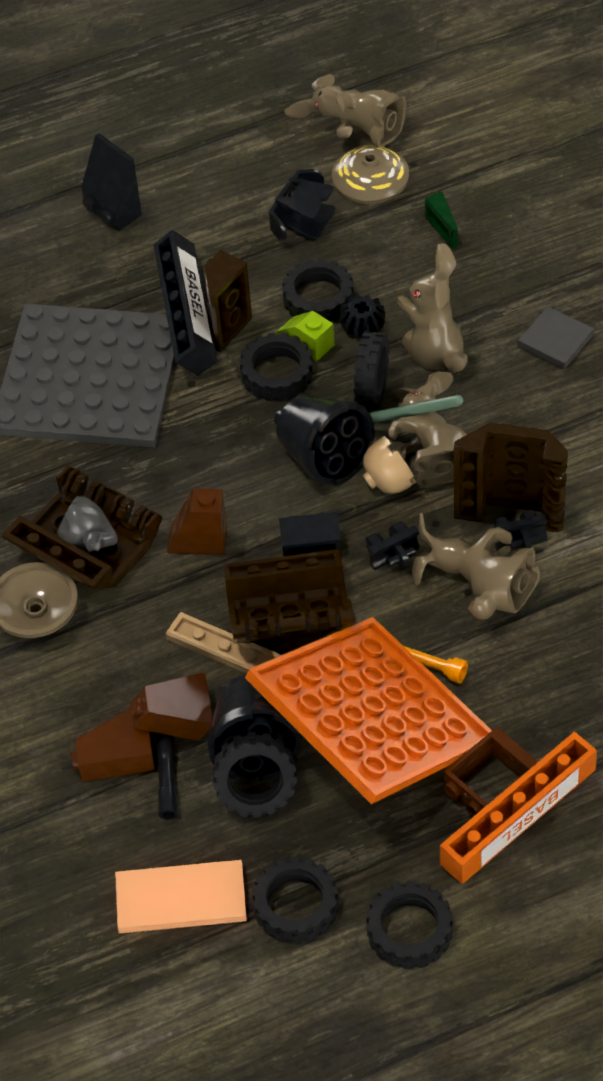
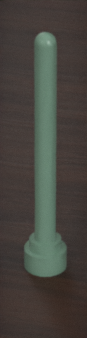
[369,395,463,423]

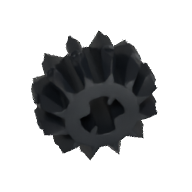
[340,294,386,339]

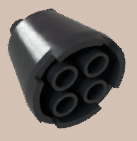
[274,393,375,485]
[208,672,302,781]

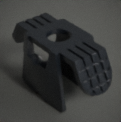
[268,169,335,241]

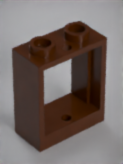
[444,727,538,817]

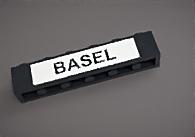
[153,230,218,376]

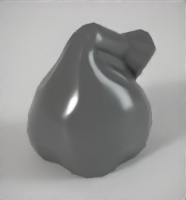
[57,496,118,552]

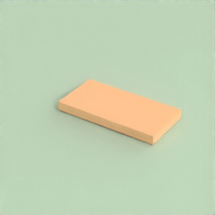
[115,860,247,933]

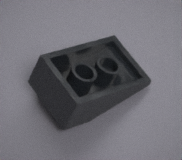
[81,133,142,231]

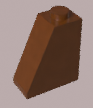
[167,488,228,555]
[130,673,213,741]
[71,709,155,782]

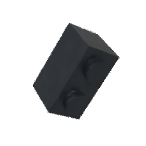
[279,512,342,557]

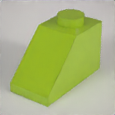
[276,311,335,361]

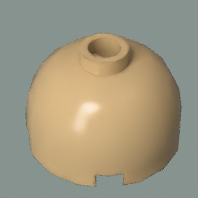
[362,436,417,494]

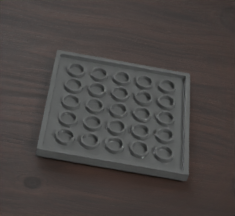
[0,303,175,448]

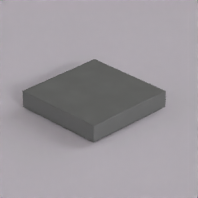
[518,306,594,369]

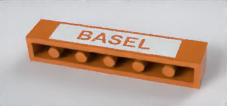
[440,731,597,885]

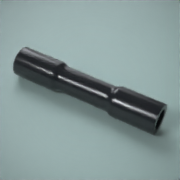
[155,733,178,820]

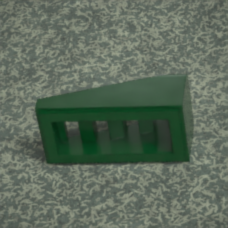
[425,191,458,249]

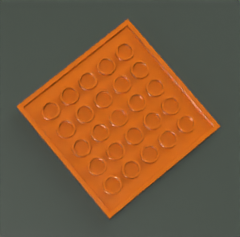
[245,617,492,804]

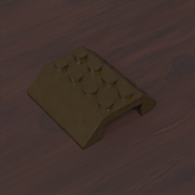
[454,423,568,532]
[1,465,162,590]
[223,549,354,644]

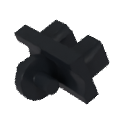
[494,510,548,551]
[366,521,419,570]

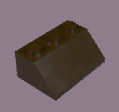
[204,250,252,352]

